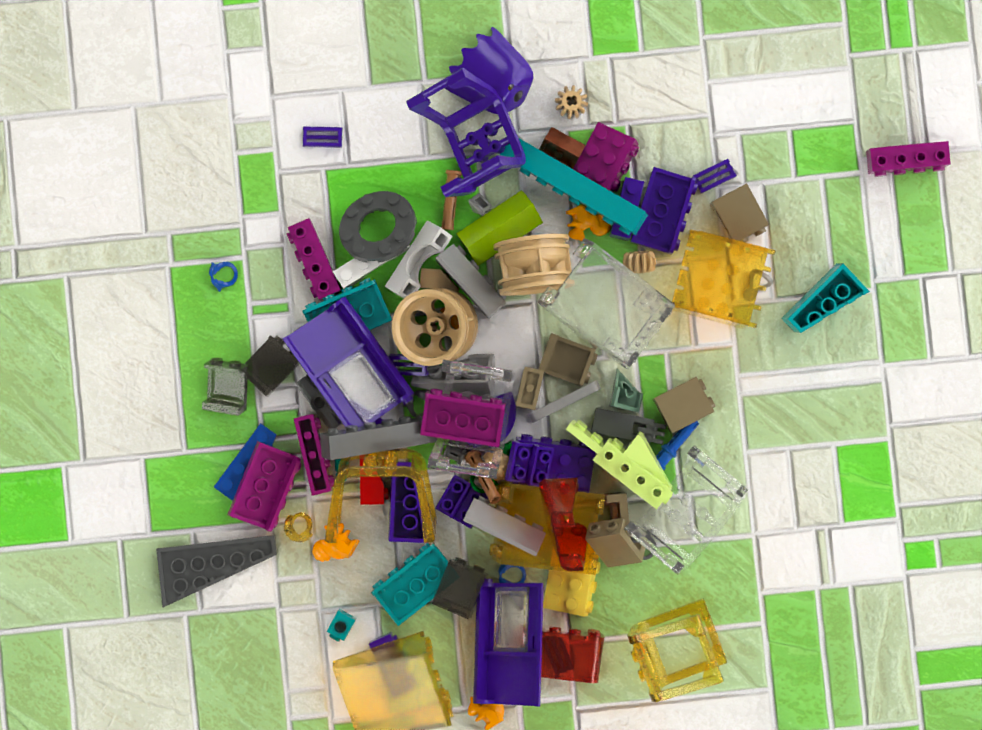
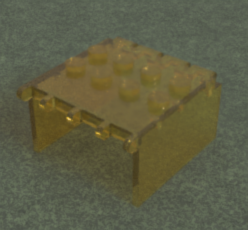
[667,229,776,329]

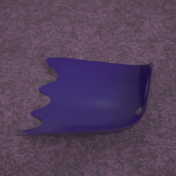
[445,27,533,114]

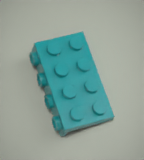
[302,278,392,330]
[371,543,460,626]

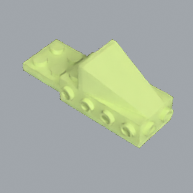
[566,420,673,509]

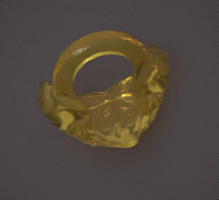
[284,512,313,543]

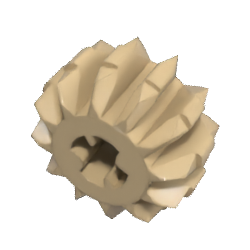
[555,85,588,119]
[623,251,656,274]

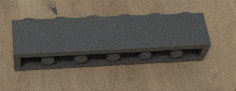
[320,414,437,460]

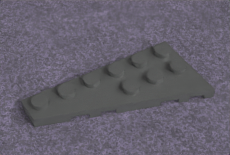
[156,535,277,607]

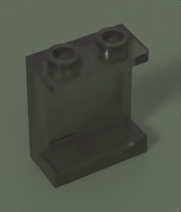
[238,335,299,397]
[202,358,248,416]
[432,557,488,619]

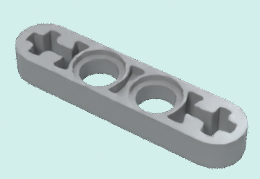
[528,380,601,423]

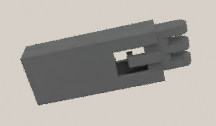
[591,408,667,444]

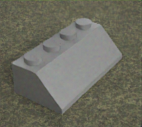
[435,244,506,319]
[463,496,546,556]

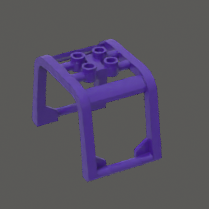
[406,68,526,197]

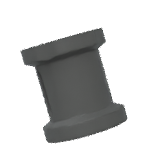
[442,441,467,465]

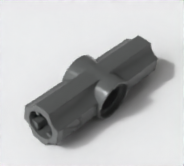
[296,375,342,429]

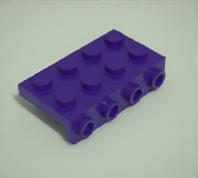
[630,167,698,255]
[512,434,595,492]

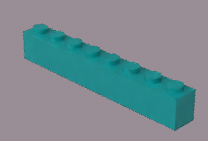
[500,138,648,235]

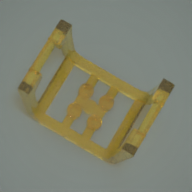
[325,449,437,543]
[627,598,728,702]

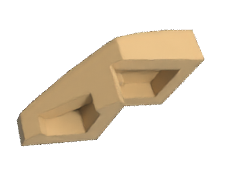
[420,268,459,291]

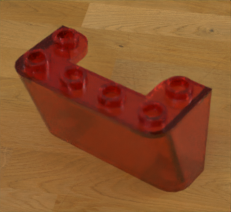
[539,478,588,571]
[522,625,605,683]

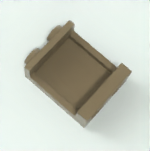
[710,183,769,246]
[538,333,598,387]
[515,367,544,411]
[653,377,715,434]
[604,492,631,539]
[585,518,646,567]

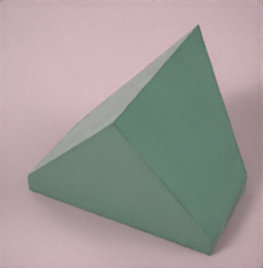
[609,368,643,412]

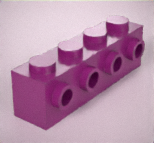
[866,141,951,177]
[286,218,341,301]
[293,414,336,496]

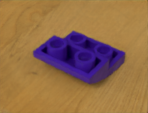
[505,441,554,487]
[435,474,488,529]

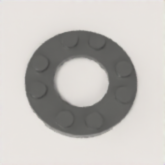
[339,191,417,263]

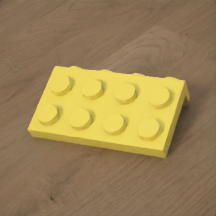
[543,530,600,617]

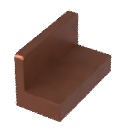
[539,127,585,169]

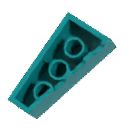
[781,263,870,333]

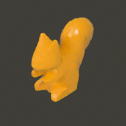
[566,204,611,243]
[312,522,360,562]
[468,696,504,730]

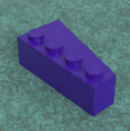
[388,461,429,543]

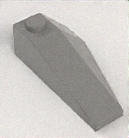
[411,354,495,399]

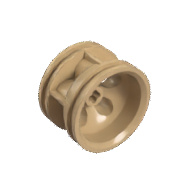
[493,234,575,296]
[392,288,478,366]

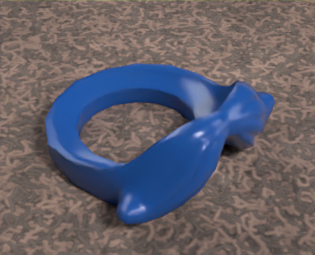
[209,262,238,292]
[498,560,526,583]

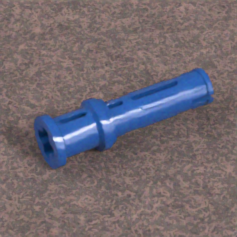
[656,421,699,471]

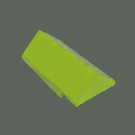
[456,190,543,266]

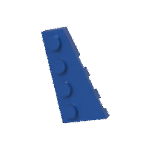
[214,423,277,501]

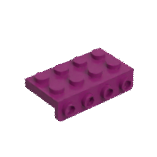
[573,122,639,193]
[420,389,506,447]
[227,441,301,532]

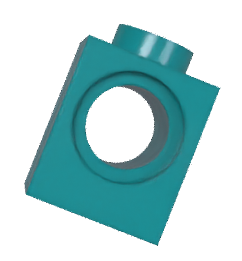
[326,609,357,642]

